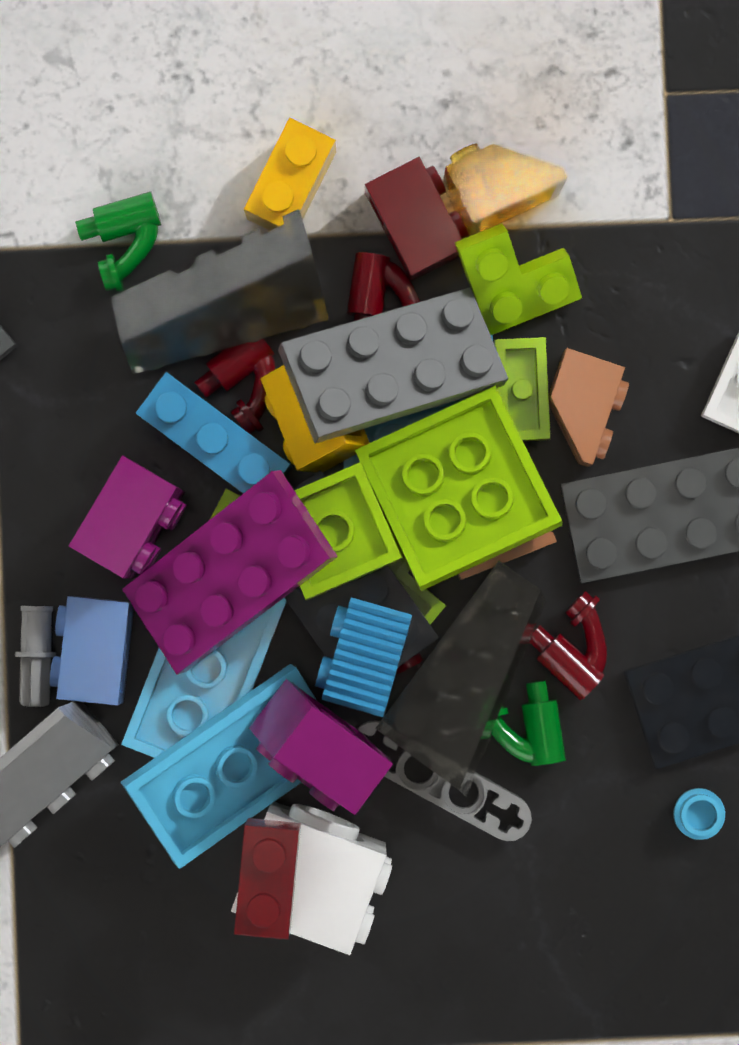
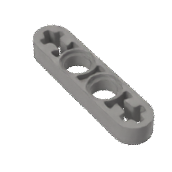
[357,720,532,841]

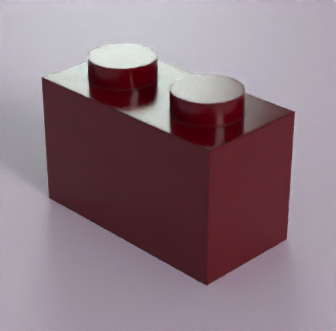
[365,156,469,282]
[234,818,301,940]

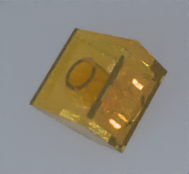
[443,143,568,236]

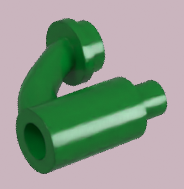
[75,191,161,292]
[470,680,566,766]

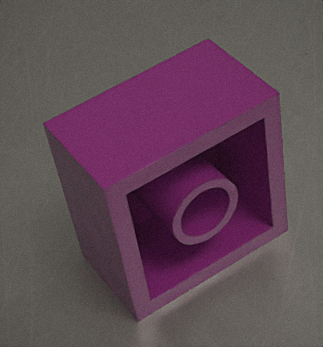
[69,455,187,578]
[249,679,393,815]

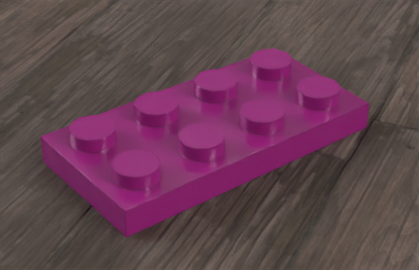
[122,470,338,675]

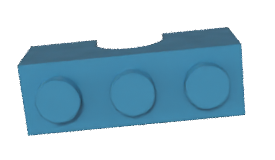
[136,372,293,493]

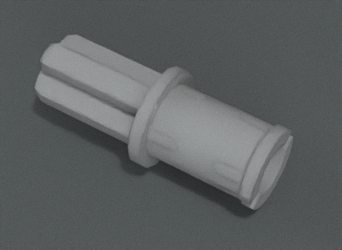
[15,606,56,707]

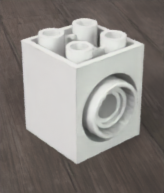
[231,802,393,955]

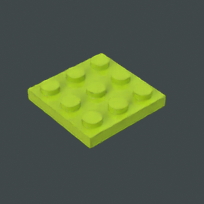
[355,386,562,591]

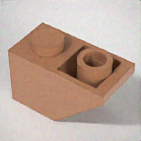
[548,348,629,467]

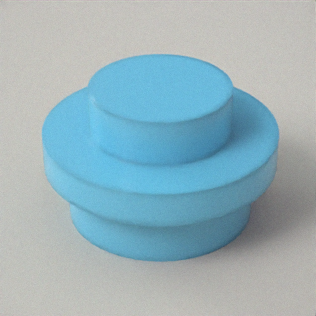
[673,788,725,840]

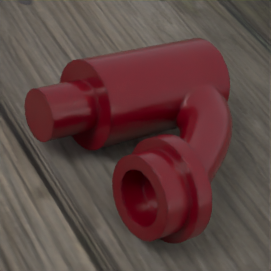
[347,252,420,321]
[194,327,276,434]
[526,591,607,701]

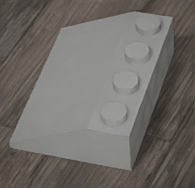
[0,701,119,848]

